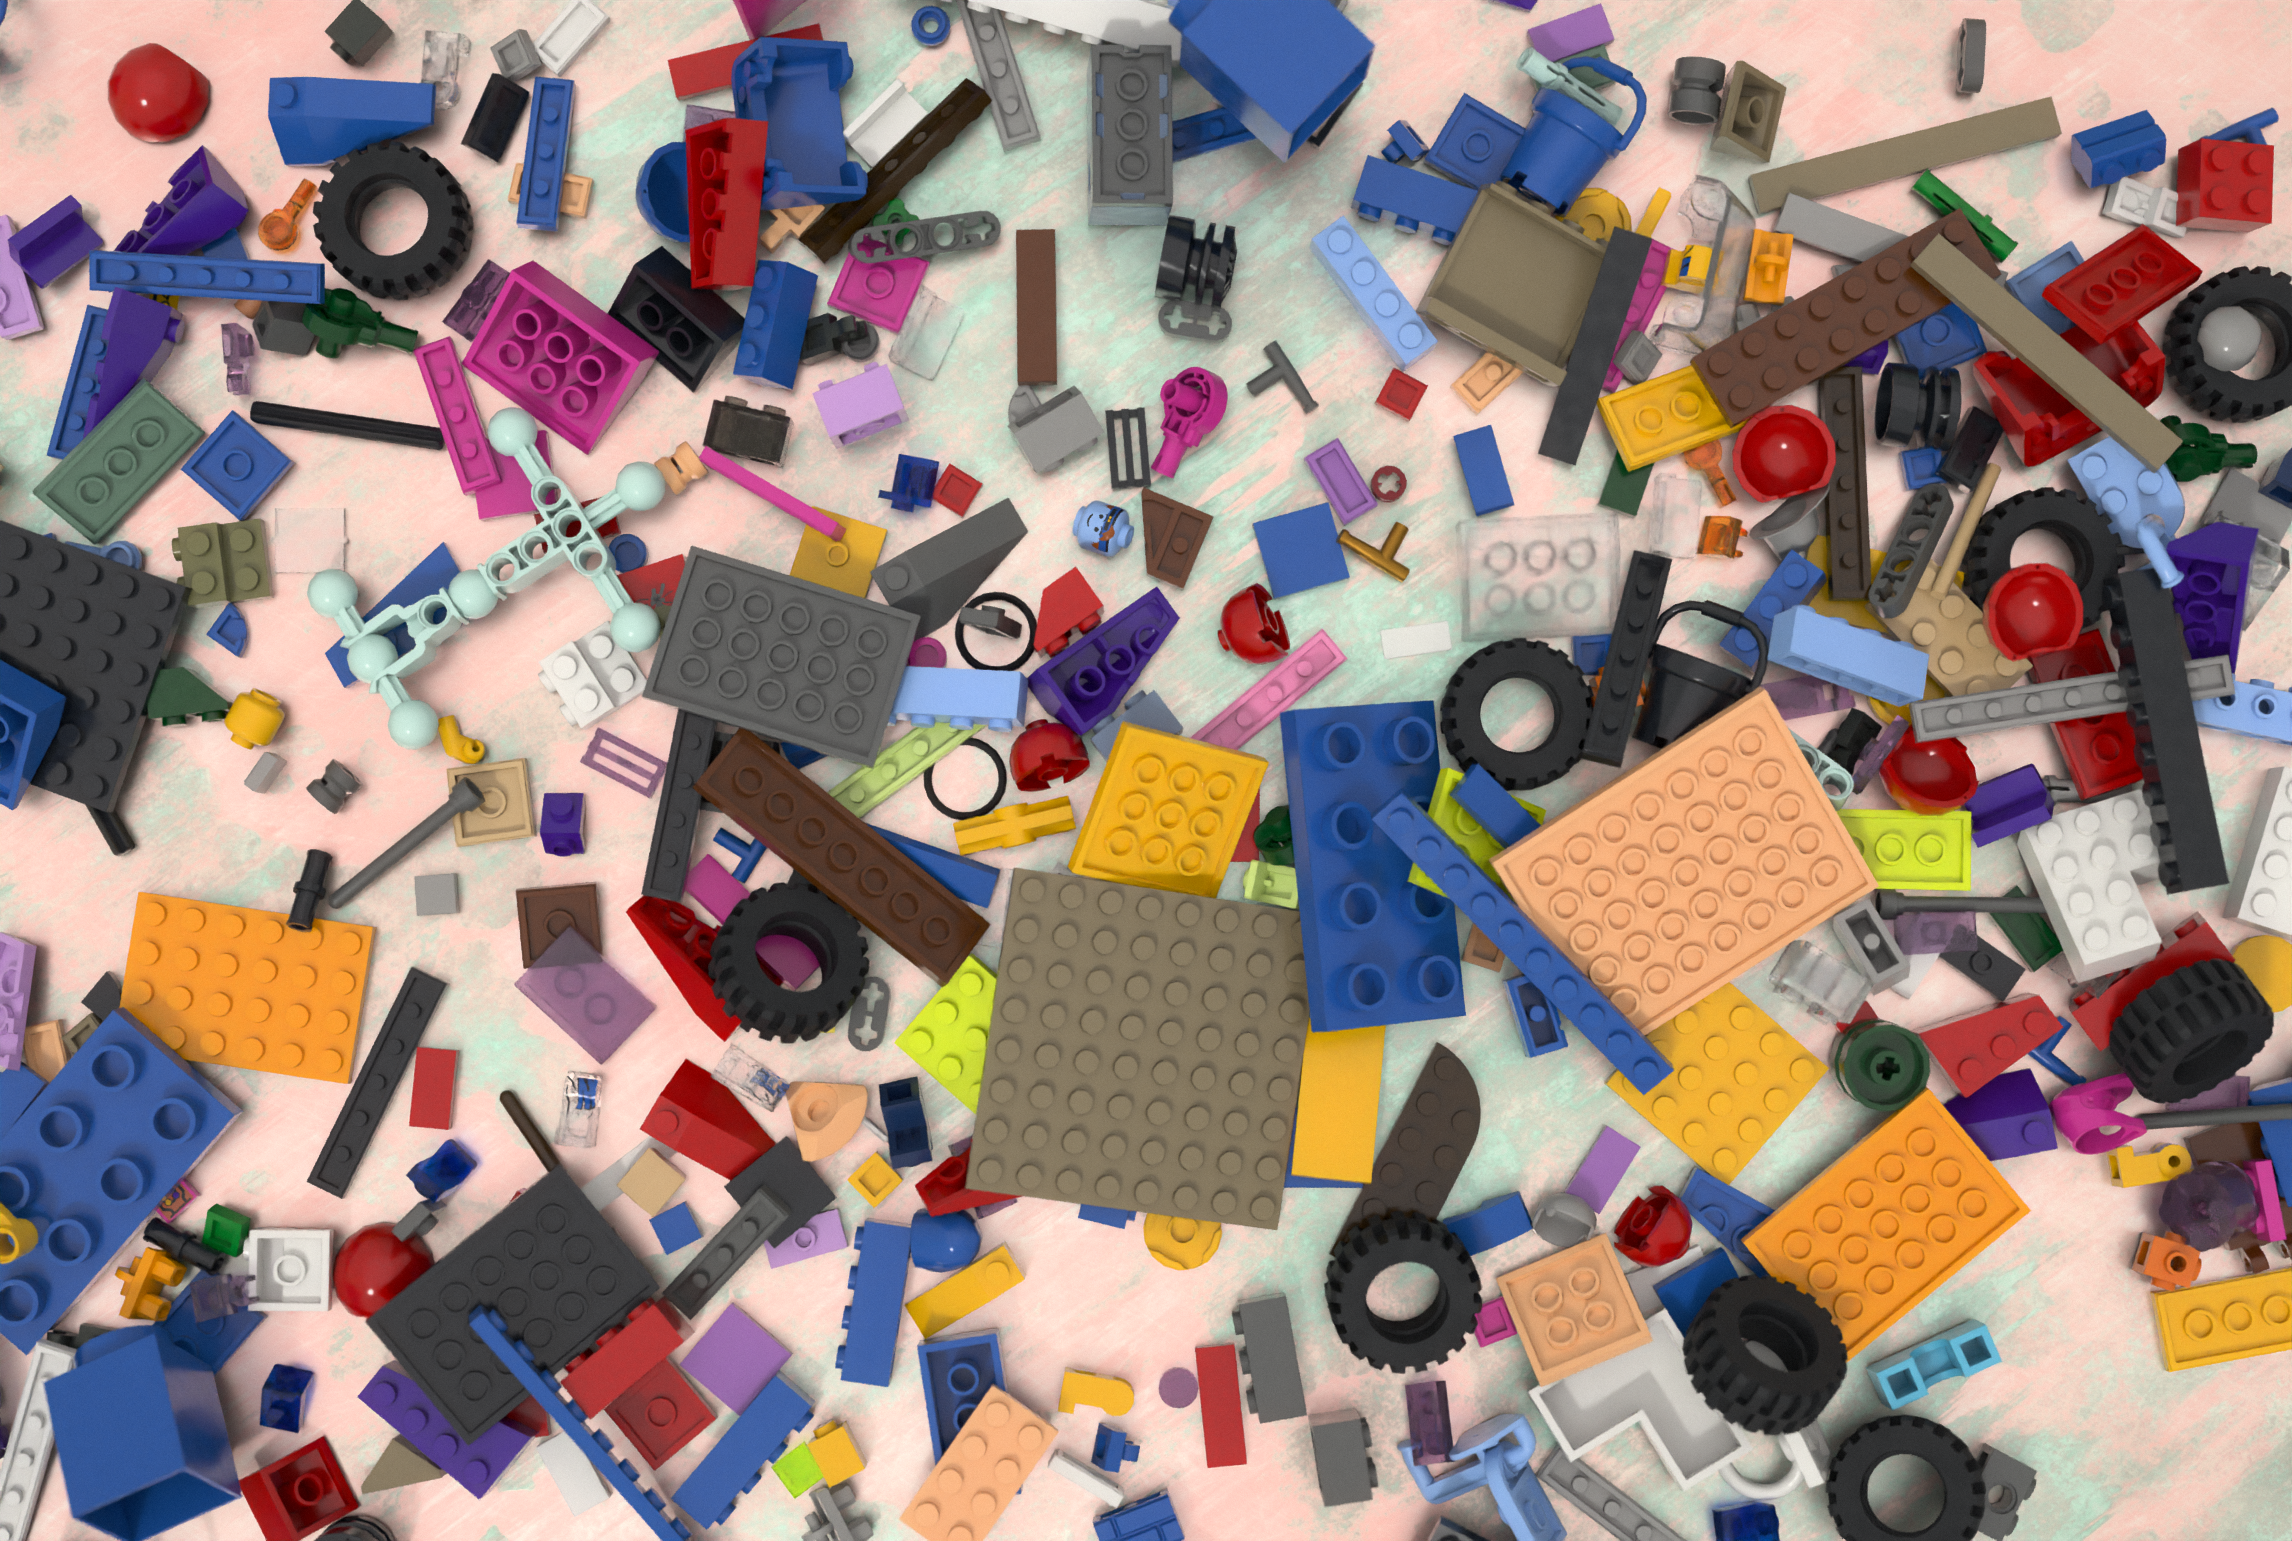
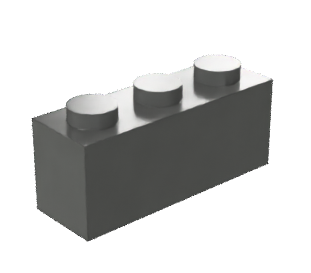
[1232,1292,1307,1424]

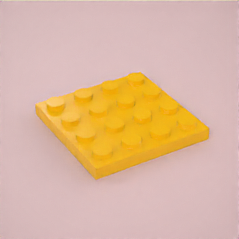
[1067,721,1269,898]
[1604,982,1829,1185]

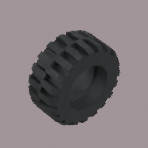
[313,141,473,300]
[2163,266,2292,423]
[1962,487,2125,631]
[1440,638,1594,791]
[708,882,870,1043]
[2109,959,2274,1104]
[1324,1211,1483,1374]
[1683,1275,1848,1435]
[1826,1415,1986,1541]

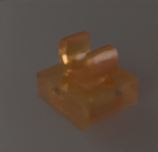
[1697,516,1748,559]

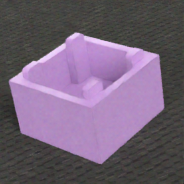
[812,362,909,449]

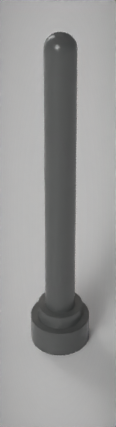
[328,777,485,909]
[1875,889,2047,920]
[2137,1103,2292,1130]

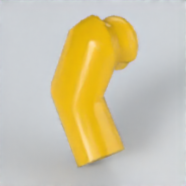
[438,715,485,764]

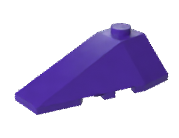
[108,145,249,293]
[2166,522,2259,674]
[1027,587,1180,735]

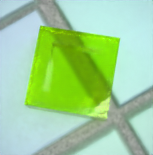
[771,1441,824,1499]

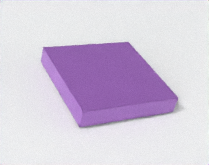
[679,1302,793,1416]

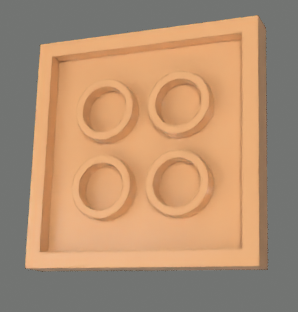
[1496,1233,1653,1387]

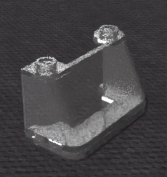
[1649,175,1756,357]

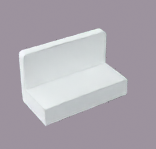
[843,78,928,169]

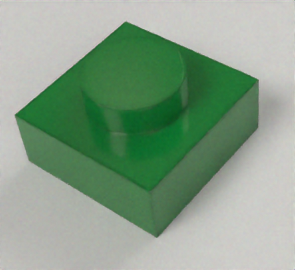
[202,1203,251,1258]

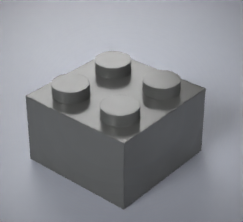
[1308,1408,1378,1507]

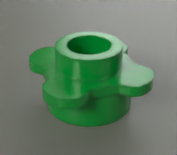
[872,199,919,246]

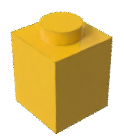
[807,1419,868,1488]

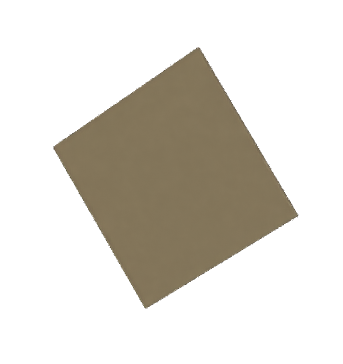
[965,867,1310,1230]

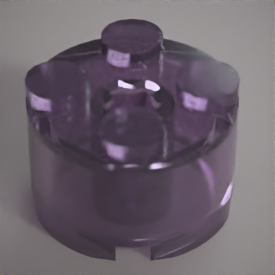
[2159,1161,2259,1252]

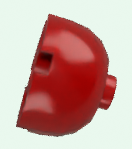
[1217,583,1290,665]
[1009,719,1090,792]
[1614,1185,1693,1267]

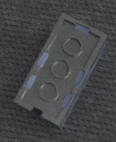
[1087,45,1173,225]

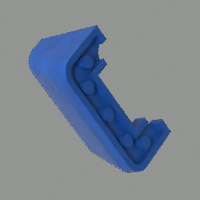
[731,37,868,211]

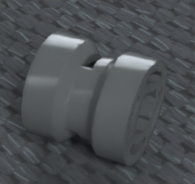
[306,759,363,814]

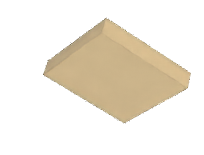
[446,758,537,847]

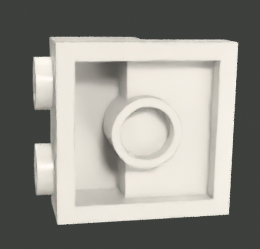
[538,621,647,730]
[242,1227,334,1311]

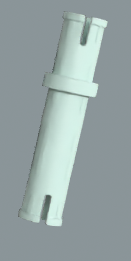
[1516,47,1622,126]

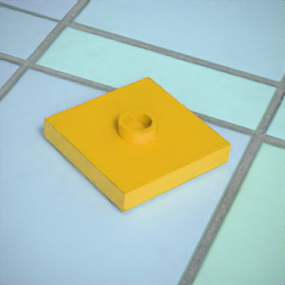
[790,506,888,599]

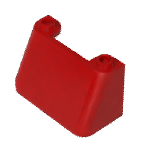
[1973,321,2166,467]

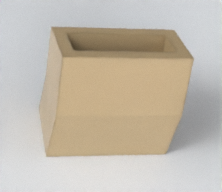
[616,1148,686,1217]

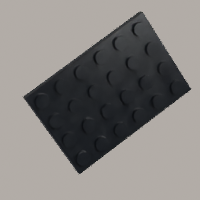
[365,1163,660,1446]

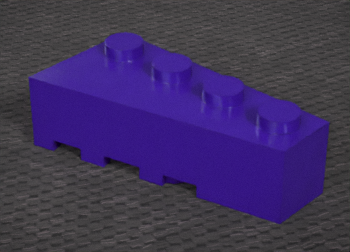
[357,1360,539,1500]

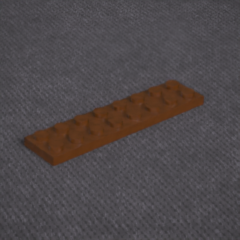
[1690,208,2001,429]
[692,728,991,988]

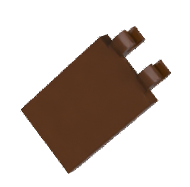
[2183,1122,2292,1274]

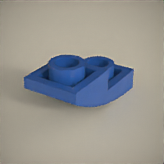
[1453,424,1515,516]
[1442,1191,1533,1256]

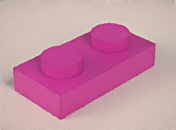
[2240,1158,2286,1242]

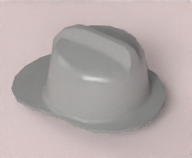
[1749,483,1830,561]

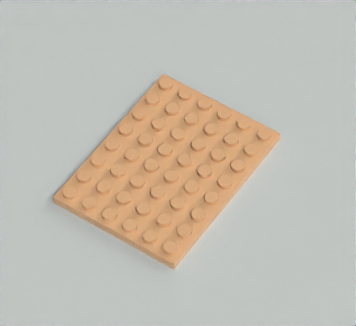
[1489,686,1879,1035]

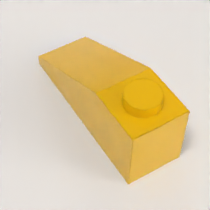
[904,1241,1026,1339]

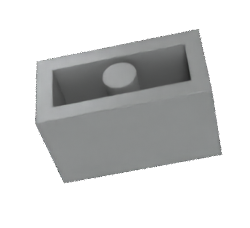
[1007,386,1105,473]
[1833,898,1910,996]

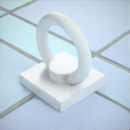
[1718,1419,1834,1500]

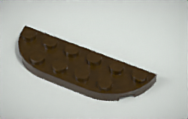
[1328,1042,1481,1257]

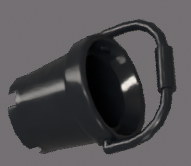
[1632,600,1769,749]

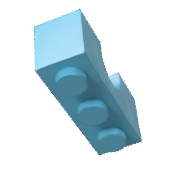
[1866,1319,2002,1410]

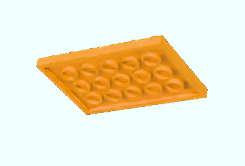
[119,892,376,1084]
[1741,1087,2031,1363]

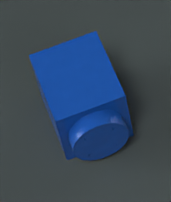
[1168,0,1376,163]
[43,1325,243,1541]

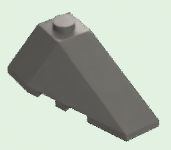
[870,497,1028,641]

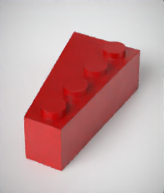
[685,118,768,291]
[2069,911,2236,1052]

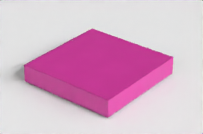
[827,235,930,336]
[475,430,558,521]

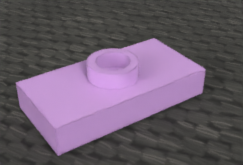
[764,1208,849,1269]

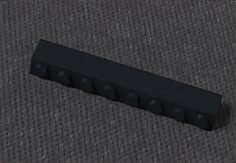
[2102,568,2229,895]

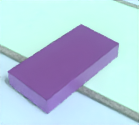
[1527,3,1615,62]
[1304,438,1378,526]
[1564,1125,1641,1214]

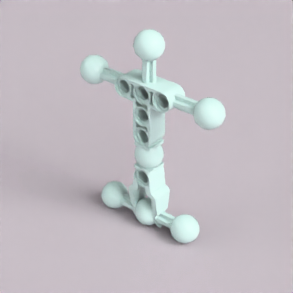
[307,407,666,749]

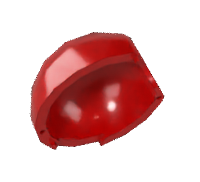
[107,43,209,142]
[1732,405,1836,503]
[1983,563,2083,661]
[1879,724,1979,816]
[333,1222,435,1318]

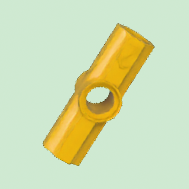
[953,796,1076,856]

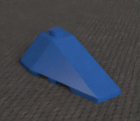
[268,77,436,167]

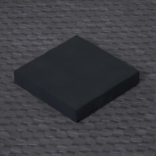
[724,1135,837,1249]

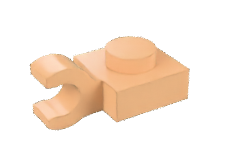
[760,205,825,254]

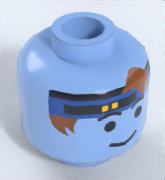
[1073,500,1134,557]

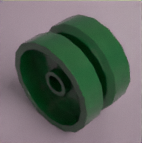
[1829,1018,1930,1112]

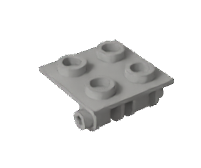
[2196,468,2292,574]

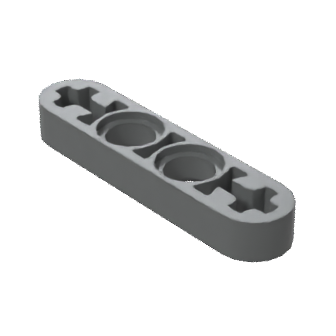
[848,211,1001,263]
[1868,483,1954,618]

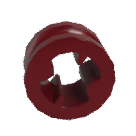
[1370,466,1407,503]

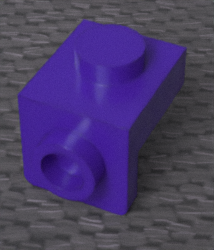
[540,793,586,857]

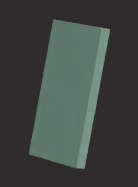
[32,378,205,545]

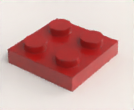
[604,1356,718,1471]

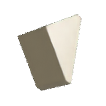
[361,1434,447,1494]

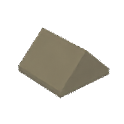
[1709,60,1787,162]

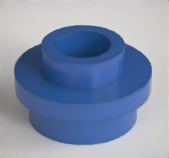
[911,6,950,46]

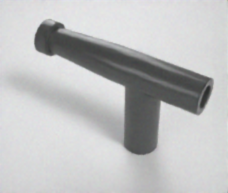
[1246,341,1319,414]

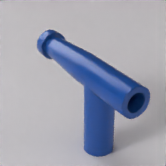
[2200,108,2279,145]
[713,827,767,884]
[2028,1016,2087,1086]

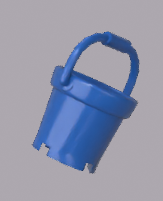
[1500,56,1647,218]

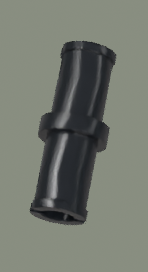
[286,849,333,932]
[143,1217,225,1276]

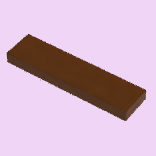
[1016,229,1057,385]

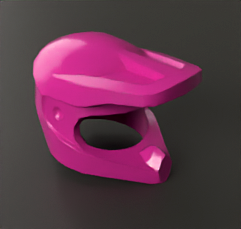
[2048,1073,2147,1155]

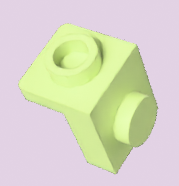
[1243,860,1299,909]

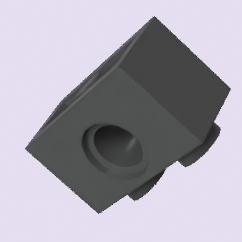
[1976,1443,2037,1541]

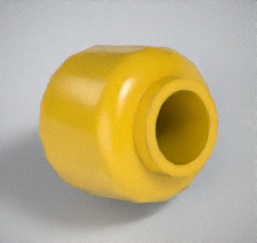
[224,688,285,750]

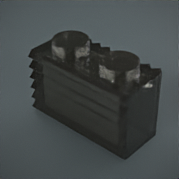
[703,396,794,468]

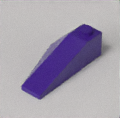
[83,287,185,439]
[1943,1068,2058,1161]

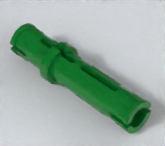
[1911,169,2019,263]

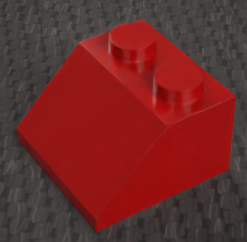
[239,1436,359,1541]

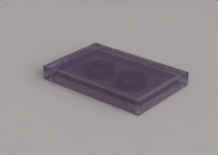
[513,925,657,1065]

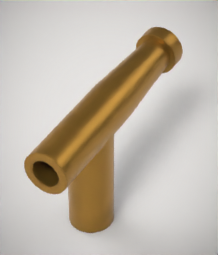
[1336,522,1410,583]

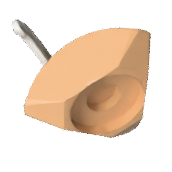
[786,1081,888,1162]

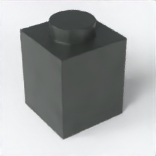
[324,0,394,67]

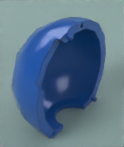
[635,142,690,242]

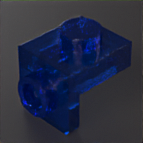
[878,454,939,513]
[406,1139,477,1203]
[259,1364,313,1433]
[1712,1501,1780,1541]

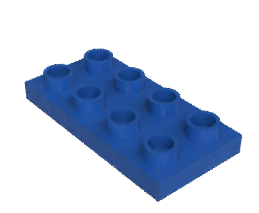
[1280,700,1466,1032]
[0,1007,243,1355]

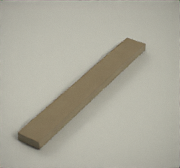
[1748,96,2062,215]
[1910,233,2183,473]

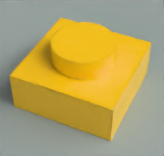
[847,1151,904,1208]

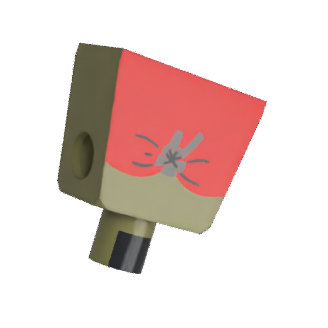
[617,554,687,639]

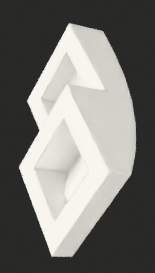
[2102,177,2187,238]

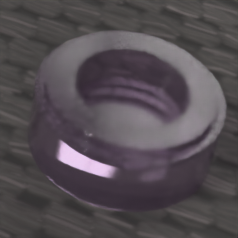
[1158,1367,1198,1408]

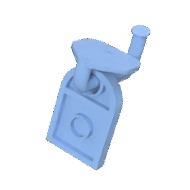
[2067,436,2185,589]
[1397,1414,1567,1541]

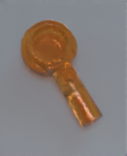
[258,178,317,251]
[1682,439,1737,507]

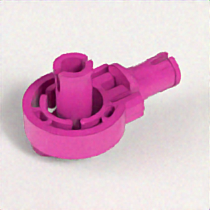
[1151,367,1228,479]

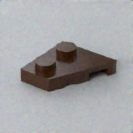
[1141,488,1214,590]

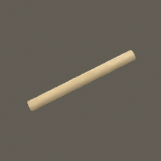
[1930,463,2001,600]

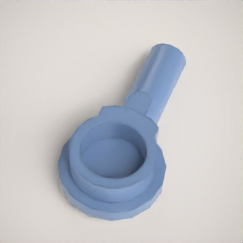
[65,541,142,570]

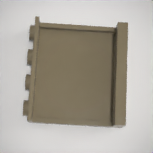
[1416,181,1609,386]

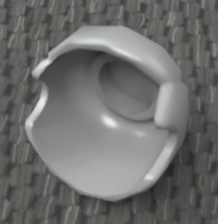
[2197,306,2262,372]
[1532,1192,1597,1248]

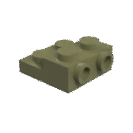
[172,519,274,609]

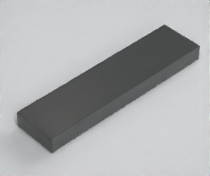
[662,1184,793,1320]

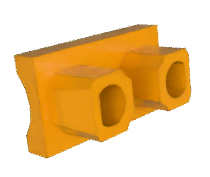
[1743,229,1794,306]
[115,1247,187,1321]

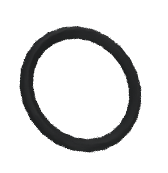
[955,592,1037,671]
[923,738,1007,820]

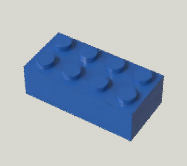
[917,1328,1023,1495]

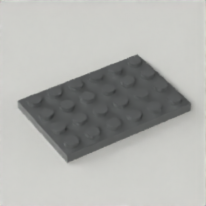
[642,545,921,769]

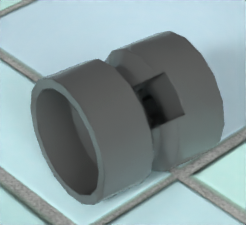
[1668,56,1726,125]

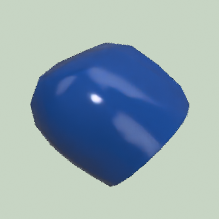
[910,1208,983,1273]

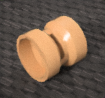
[654,441,709,495]

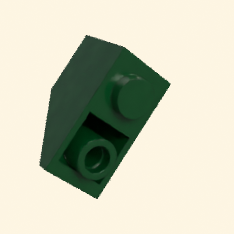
[147,667,234,727]

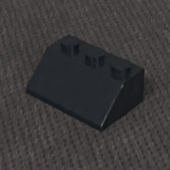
[607,246,745,393]

